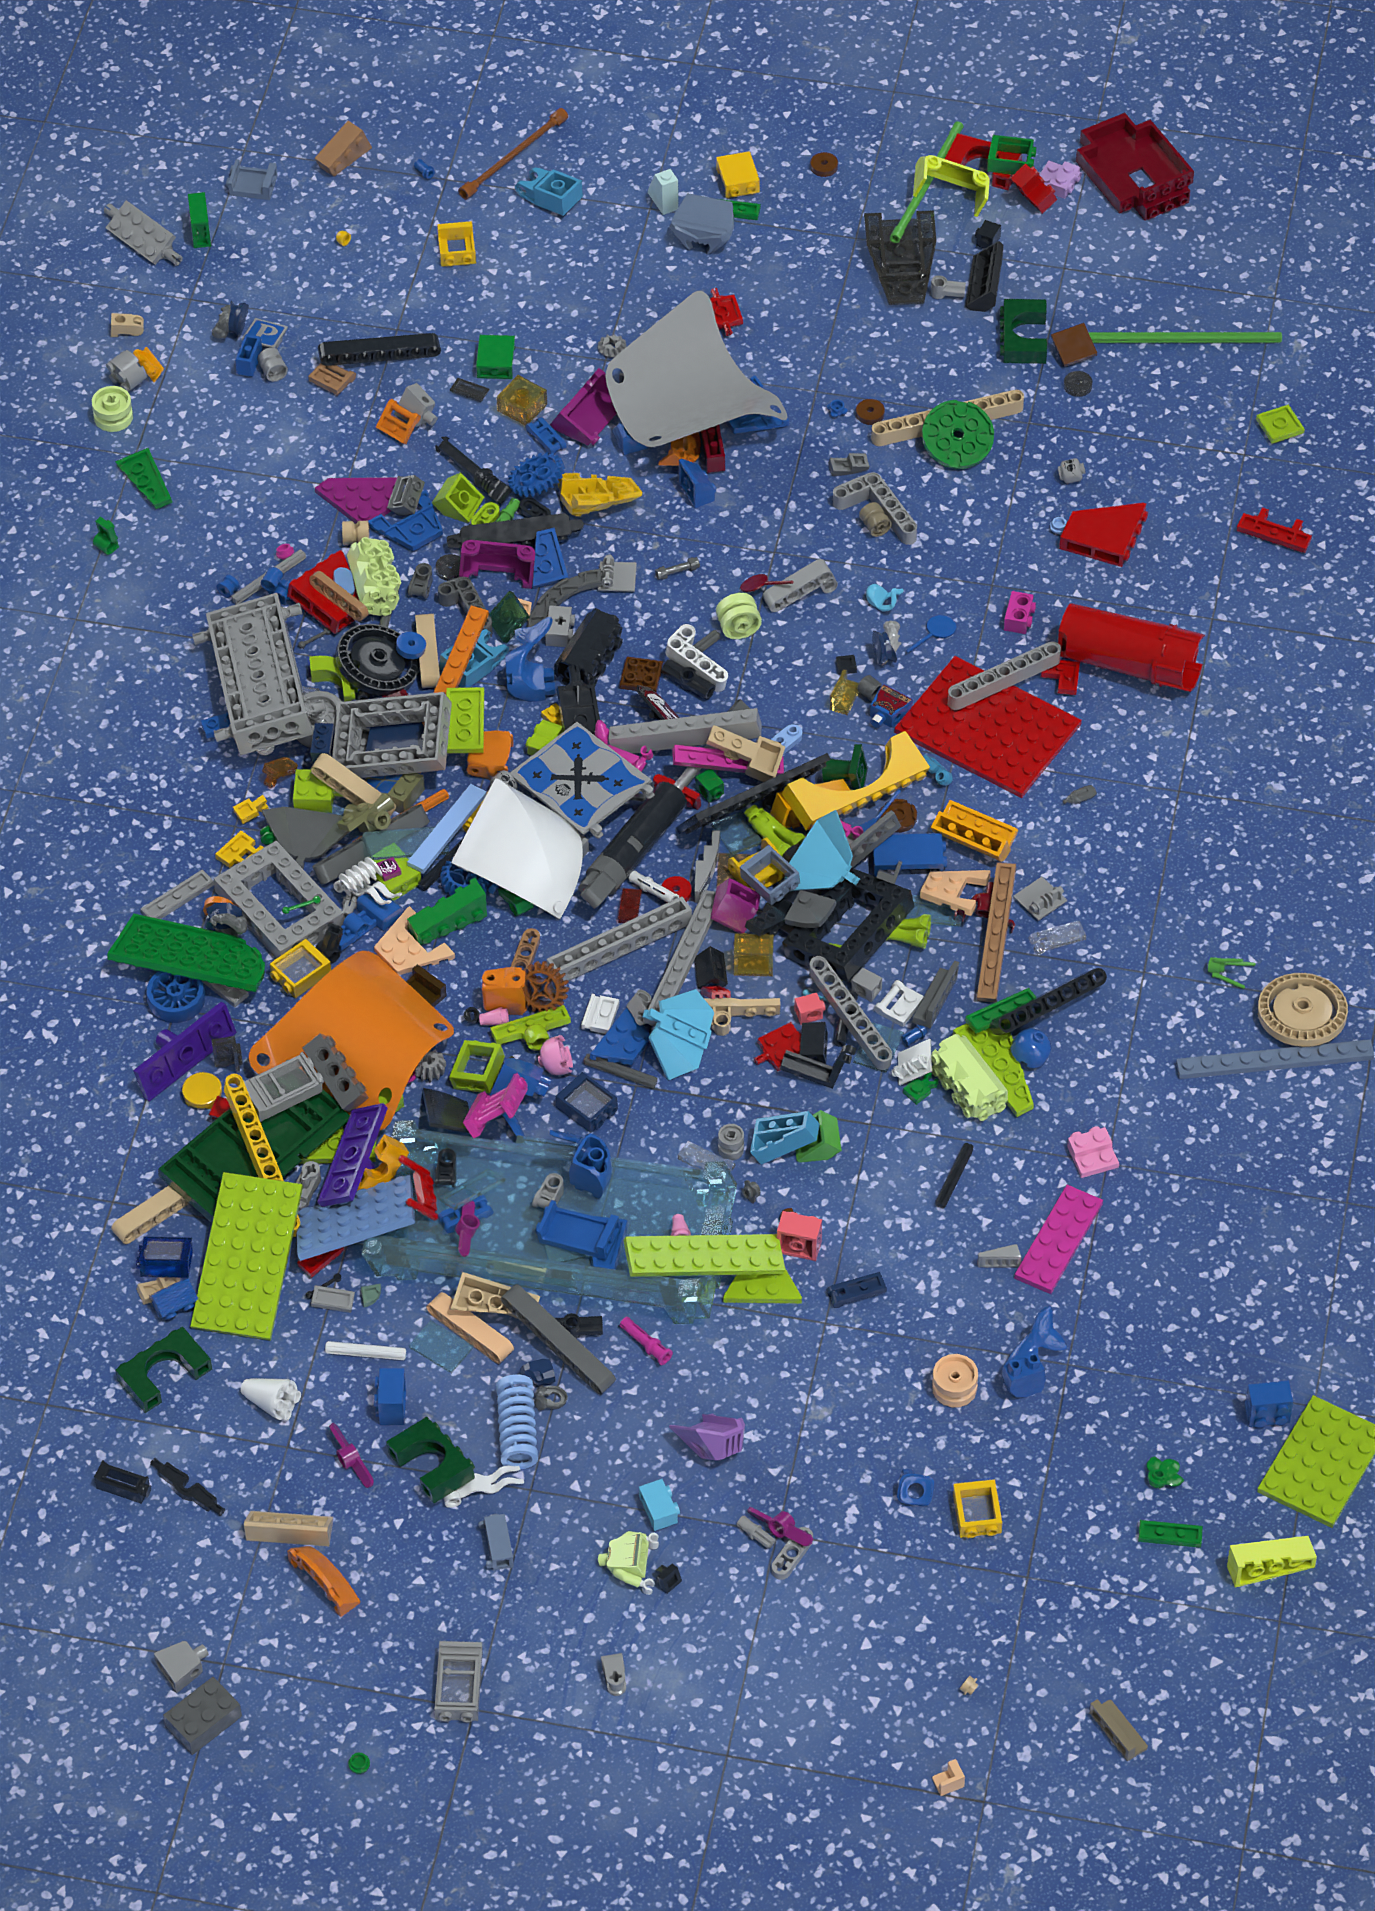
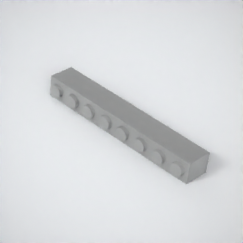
[609,708,762,754]

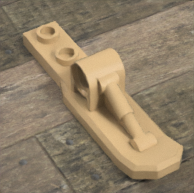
[705,998,780,1036]

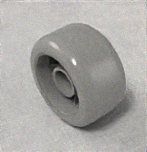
[297,691,342,748]

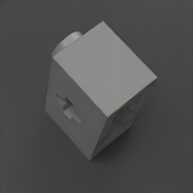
[545,606,575,647]

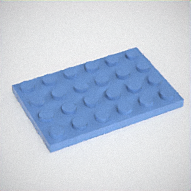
[297,1175,415,1261]

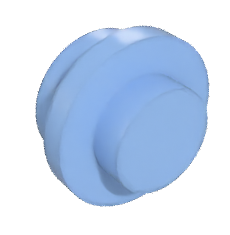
[1050,517,1067,534]

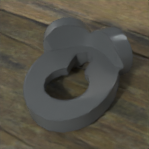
[534,1385,568,1410]

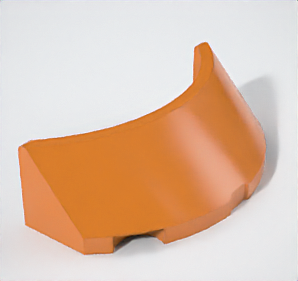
[658,432,701,466]
[287,1546,361,1617]

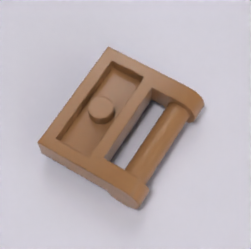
[308,363,356,395]

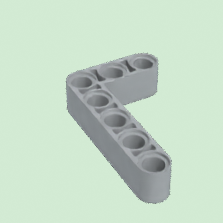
[833,472,917,545]

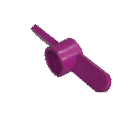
[455,1200,480,1257]
[329,1423,374,1488]
[747,1507,813,1546]

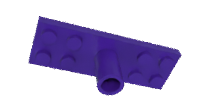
[133,1002,237,1101]
[317,1103,388,1207]

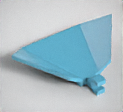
[784,810,860,891]
[642,989,714,1080]

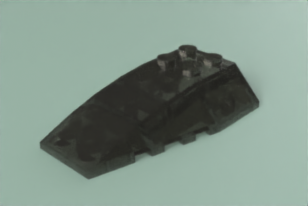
[864,210,937,305]

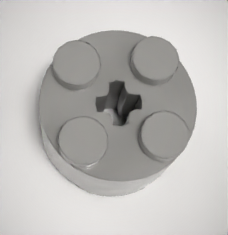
[106,350,147,392]

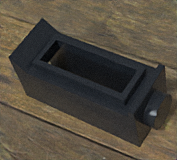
[94,1460,151,1504]

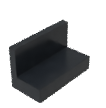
[694,946,728,990]
[800,1022,828,1064]

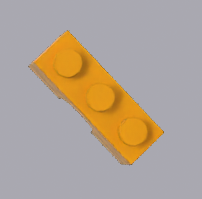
[357,1134,409,1191]

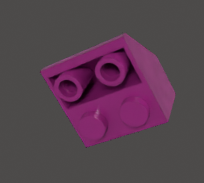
[710,878,761,935]

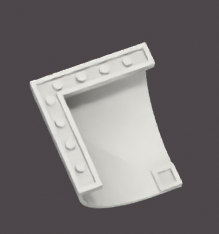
[451,778,583,919]

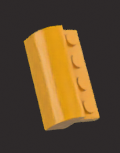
[931,800,1018,862]

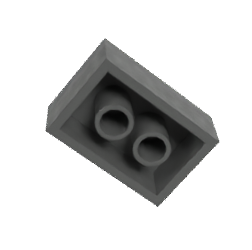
[163,1677,242,1755]

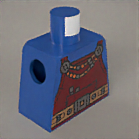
[870,684,913,728]

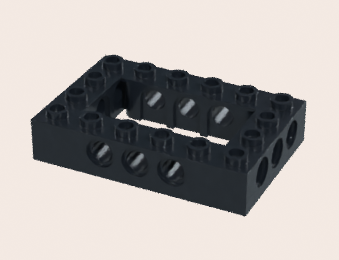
[782,868,915,983]

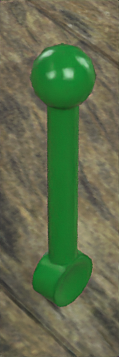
[282,896,321,914]

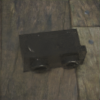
[211,1036,243,1073]

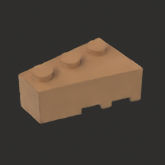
[315,121,372,177]

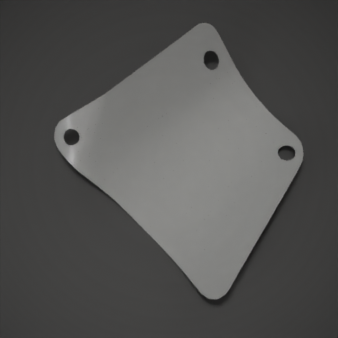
[606,291,787,447]

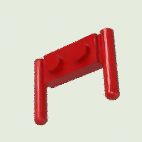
[398,1155,438,1221]

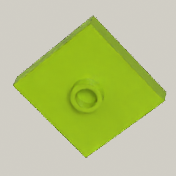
[1256,404,1305,444]

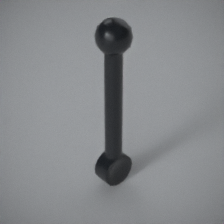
[305,1273,342,1299]

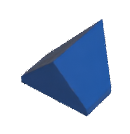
[612,423,649,455]

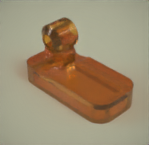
[262,757,298,788]

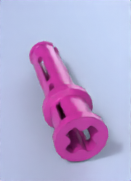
[619,1317,673,1365]

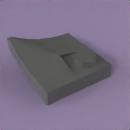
[785,890,836,928]

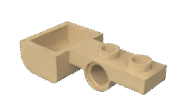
[706,725,785,782]

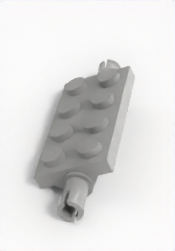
[104,200,183,266]

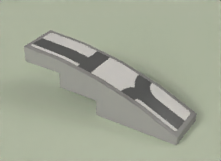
[695,830,720,903]

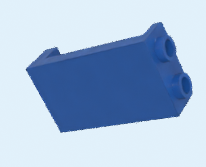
[873,833,947,877]
[536,1200,621,1260]

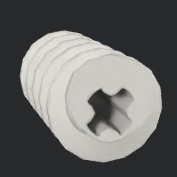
[339,857,383,896]

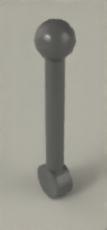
[298,627,331,648]

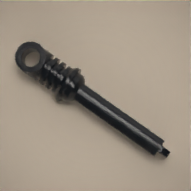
[435,436,512,505]

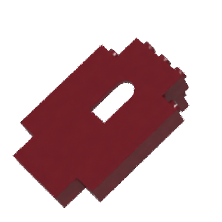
[1076,113,1194,221]

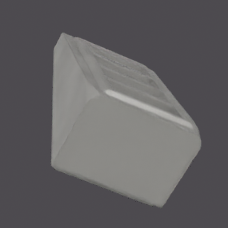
[977,1244,1021,1268]

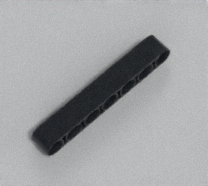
[317,333,441,366]
[990,968,1107,1035]

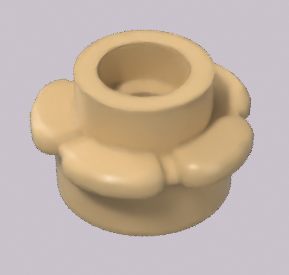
[960,1676,978,1695]

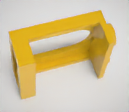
[437,221,476,267]

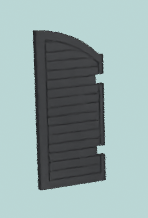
[422,1088,469,1133]

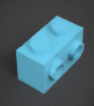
[639,1479,680,1531]

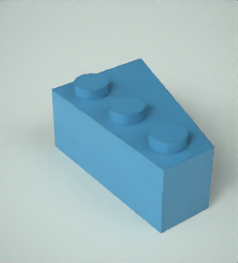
[750,1111,820,1165]

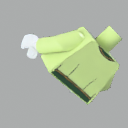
[598,1531,659,1595]

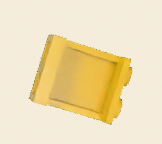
[716,151,760,198]

